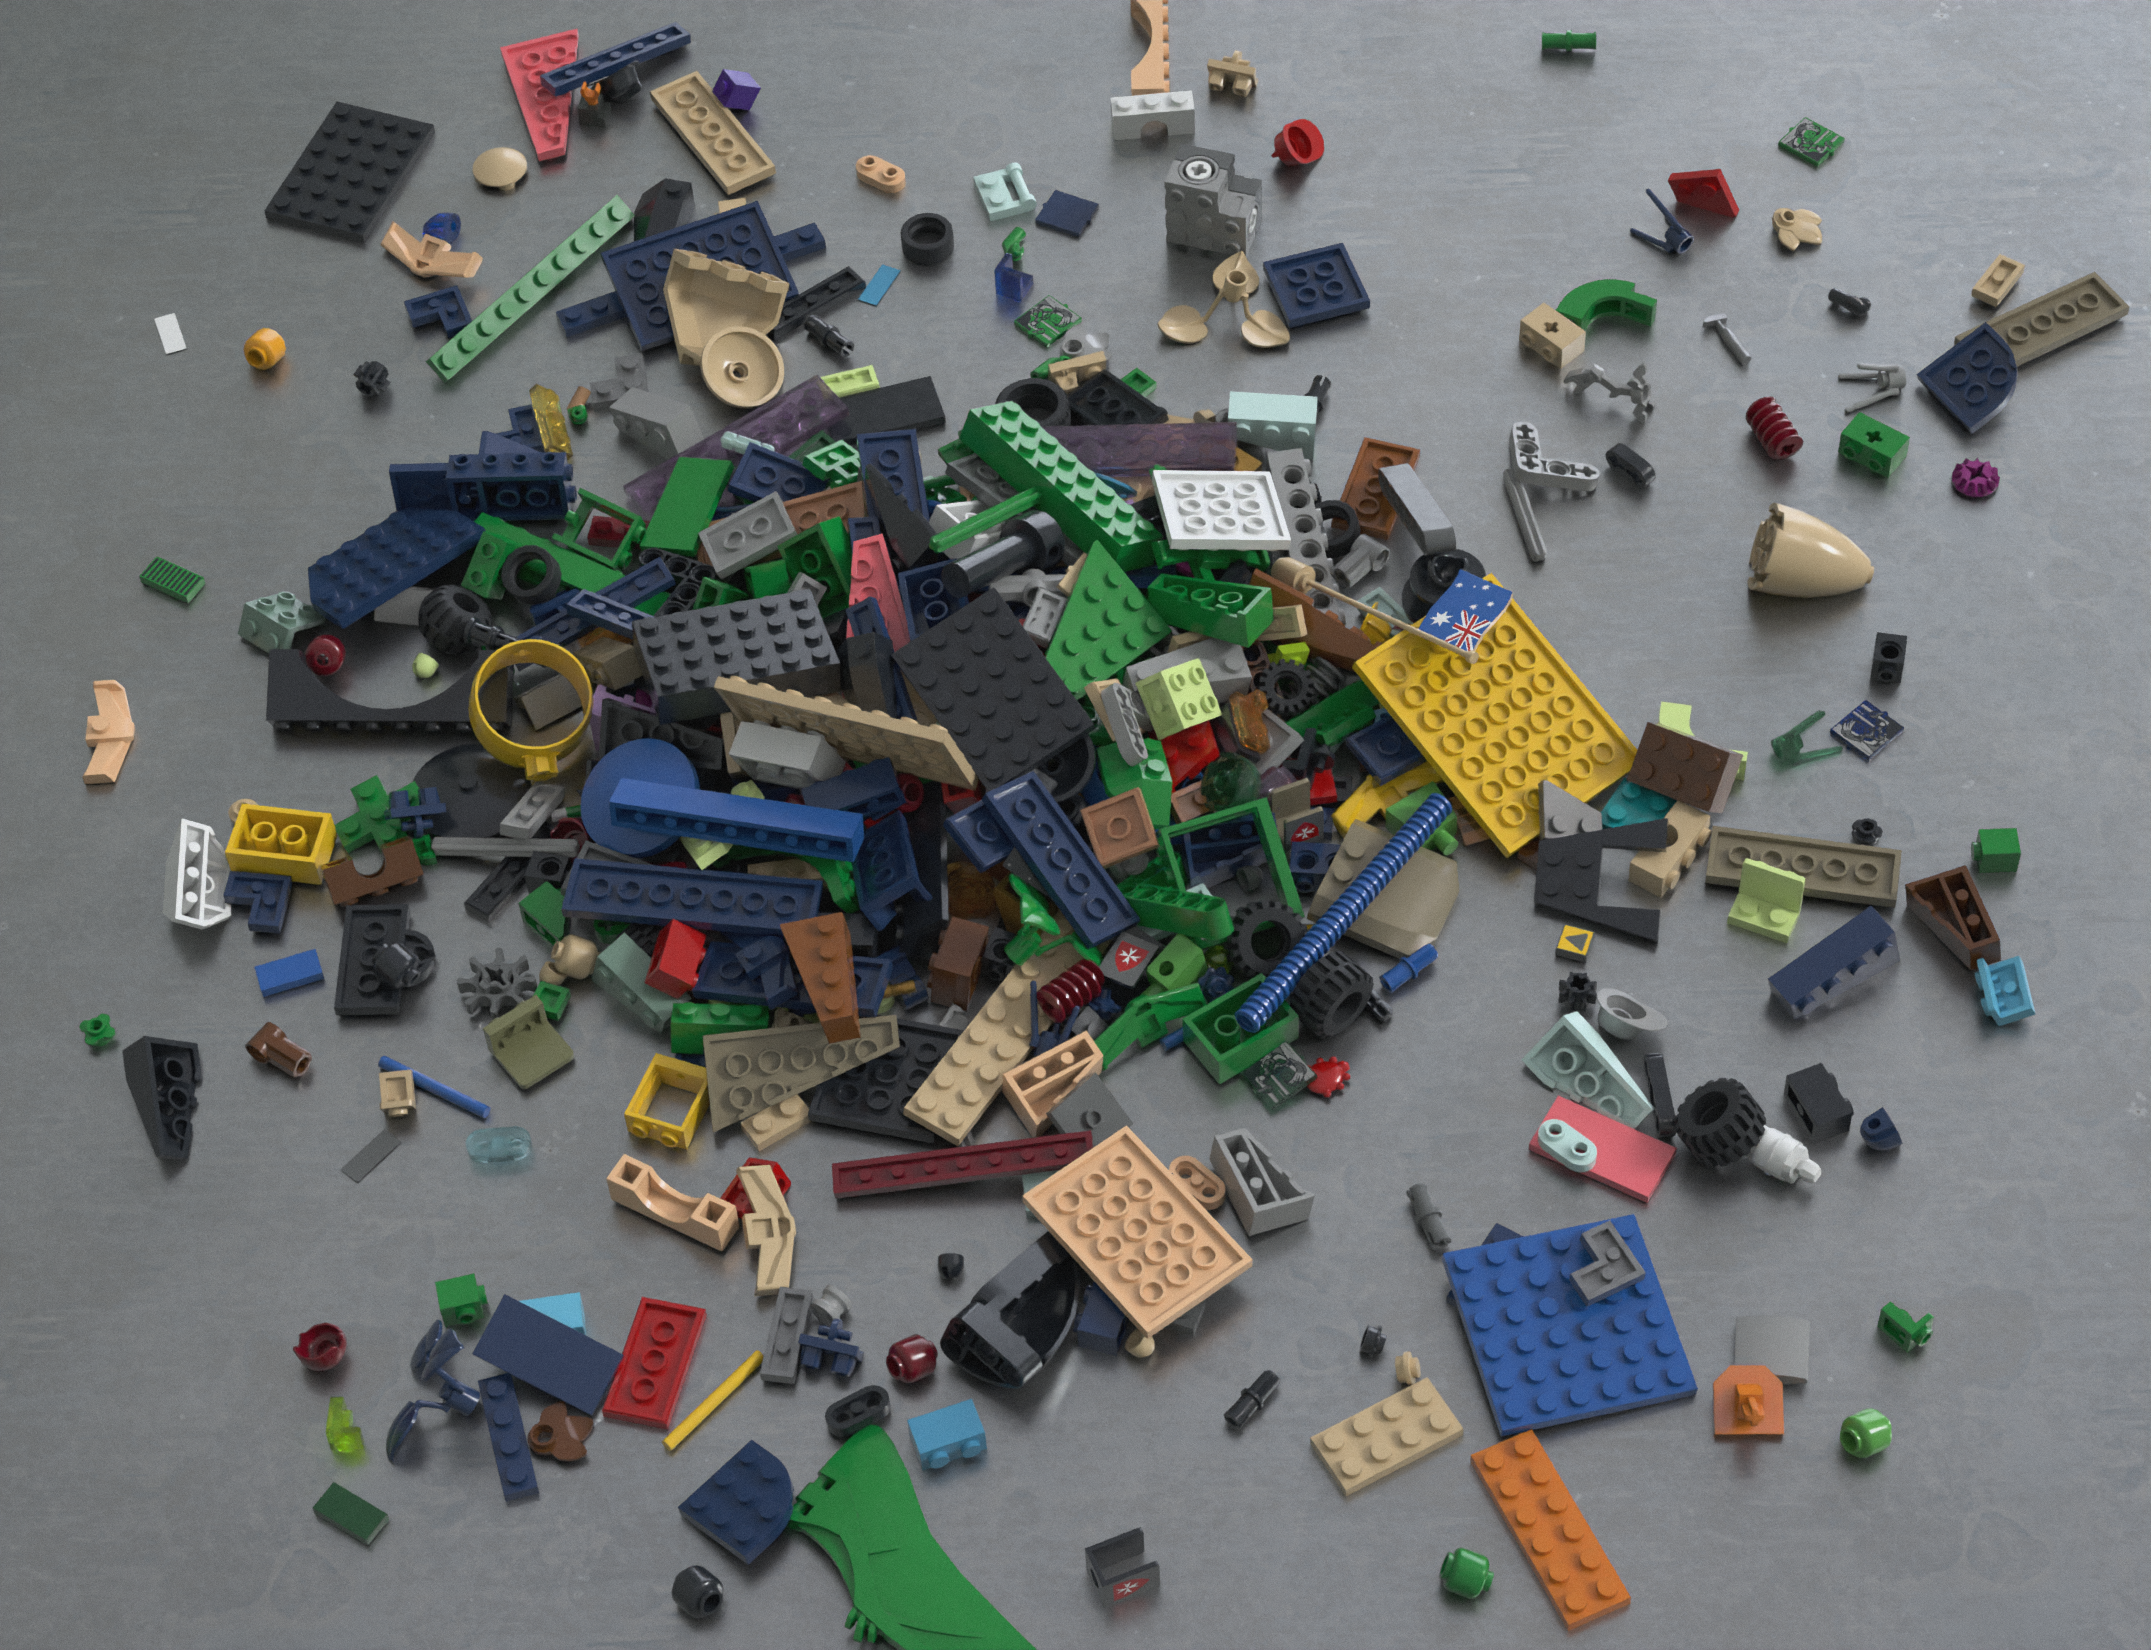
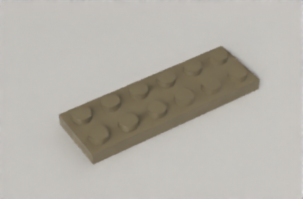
[1954,271,2130,366]
[1705,826,1902,908]

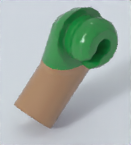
[566,386,591,425]

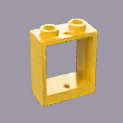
[624,1053,710,1150]

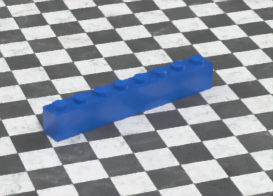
[609,778,864,862]

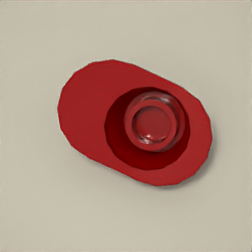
[1271,119,1324,166]

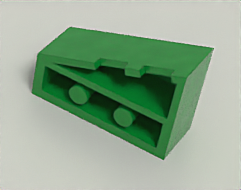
[742,559,792,599]

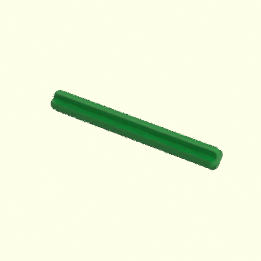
[928,487,1042,553]

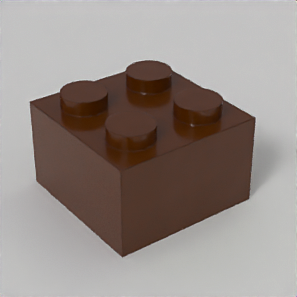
[927,916,989,1012]

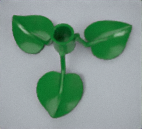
[1004,872,1104,967]

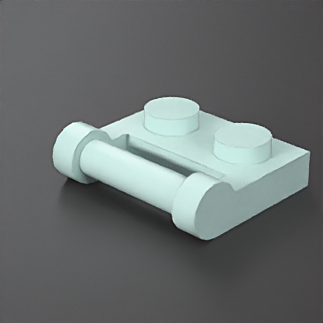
[973,163,1037,221]

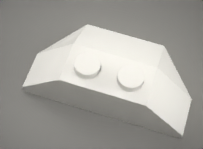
[162,819,231,930]

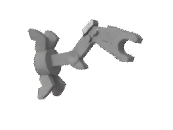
[1563,363,1655,424]

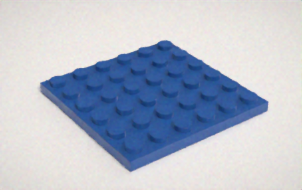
[1442,1214,1698,1437]

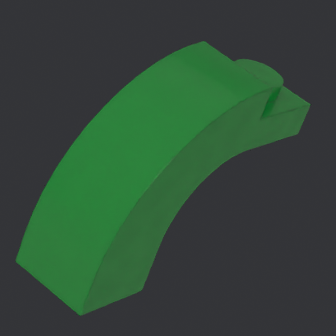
[1556,279,1657,331]

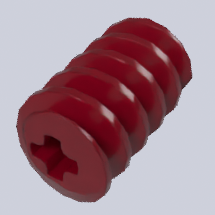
[1745,396,1804,460]
[1037,958,1105,1024]

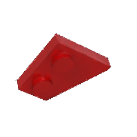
[1668,169,1739,218]

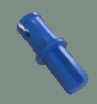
[1379,944,1438,993]

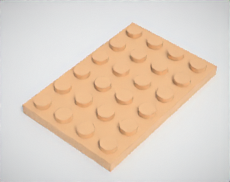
[1022,1125,1253,1339]

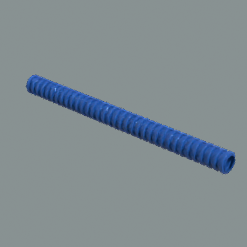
[1235,793,1452,1033]

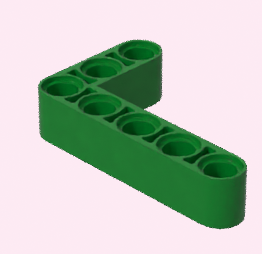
[1116,851,1234,940]

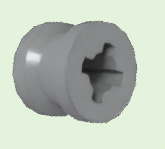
[810,1285,853,1327]

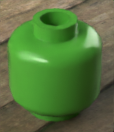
[1840,1408,1892,1459]

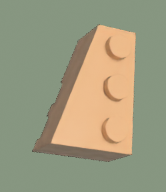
[1002,1030,1103,1138]

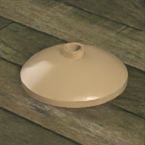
[700,326,784,409]

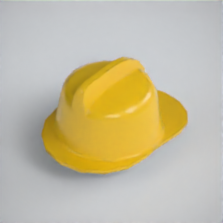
[1360,602,1392,645]

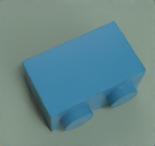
[907,1399,987,1471]

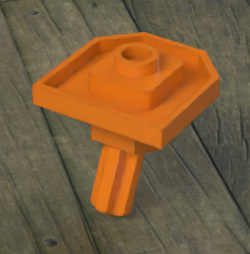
[1712,1365,1784,1435]

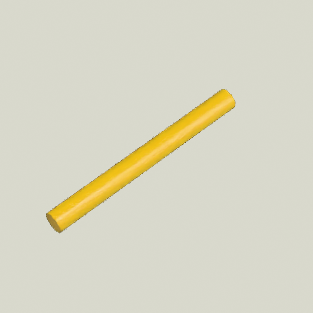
[662,1350,764,1451]

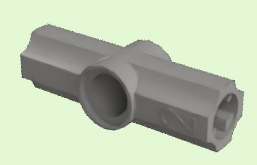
[988,569,1068,608]

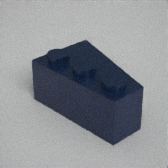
[801,757,906,822]
[1181,812,1278,889]

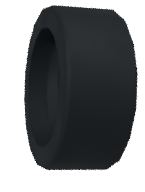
[900,213,954,265]
[1303,500,1361,558]
[501,545,562,605]

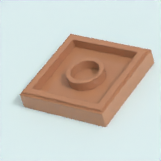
[1080,787,1160,869]

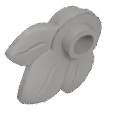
[1060,324,1112,362]

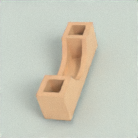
[606,1154,740,1251]

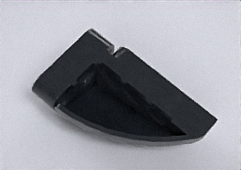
[940,1231,1080,1389]

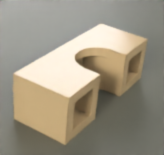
[1628,800,1712,898]

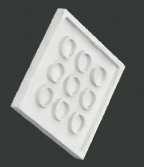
[1152,470,1291,551]

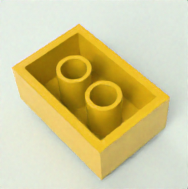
[225,803,338,885]

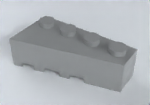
[1122,638,1252,703]

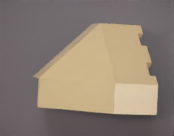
[663,249,789,366]

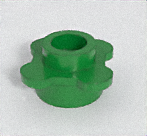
[79,1014,116,1046]

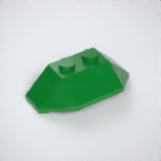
[1096,738,1172,830]

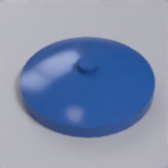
[581,738,700,859]

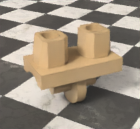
[1207,50,1259,97]

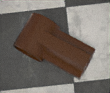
[245,1022,312,1078]

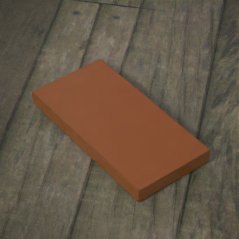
[1331,437,1420,540]

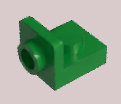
[1877,1301,1934,1353]

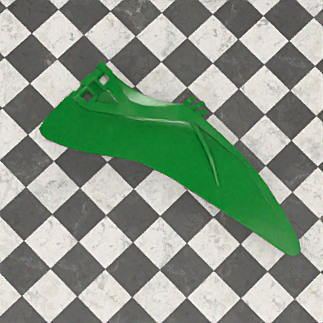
[787,1425,1037,1650]

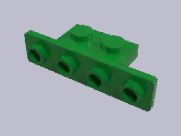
[1285,678,1380,746]

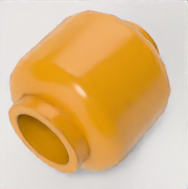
[243,328,286,370]

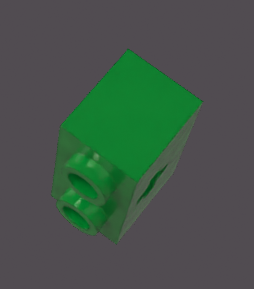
[1838,412,1910,478]
[461,531,524,600]

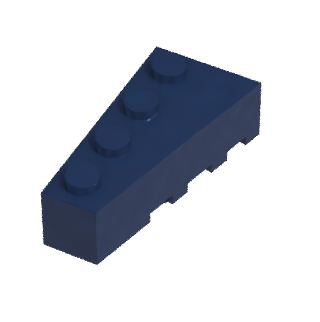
[1768,906,1900,1020]

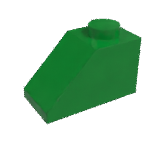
[518,881,571,948]

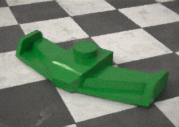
[1151,539,1270,572]
[1094,983,1207,1071]

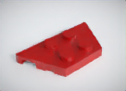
[1148,720,1220,793]

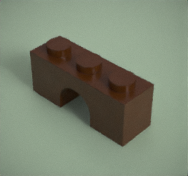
[320,835,424,907]

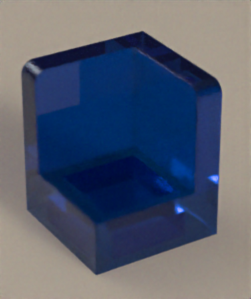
[994,253,1034,302]

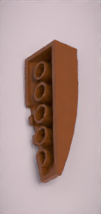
[1249,569,1382,672]

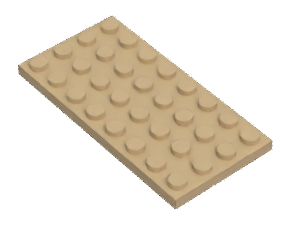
[714,676,979,790]

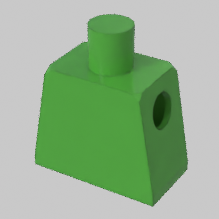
[1385,781,1458,855]
[1141,934,1208,996]

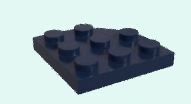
[1917,322,2018,434]
[678,1440,794,1565]

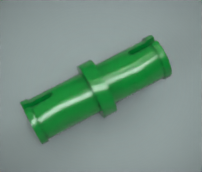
[1542,30,1597,52]

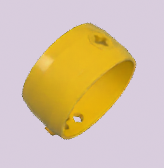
[468,639,594,782]

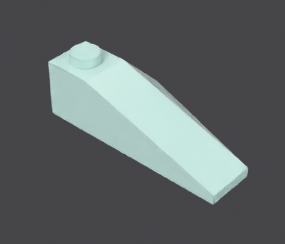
[1522,1011,1655,1129]

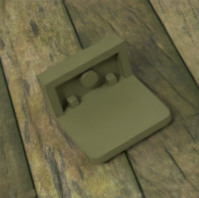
[483,995,574,1089]

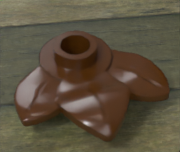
[527,1401,594,1461]

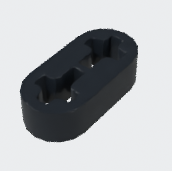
[1605,443,1656,489]

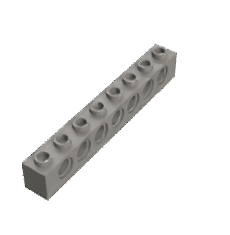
[1266,448,1346,668]

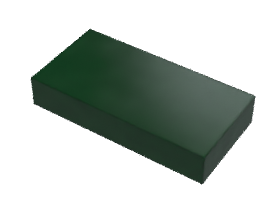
[312,1482,389,1545]

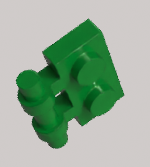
[802,440,860,489]

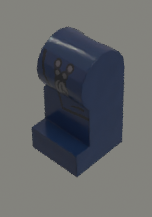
[876,946,929,1010]

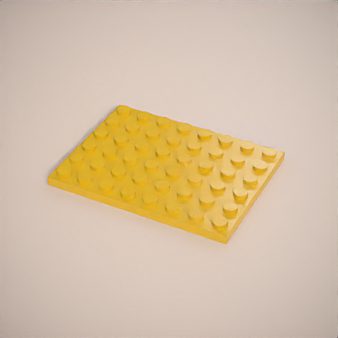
[1352,573,1637,858]

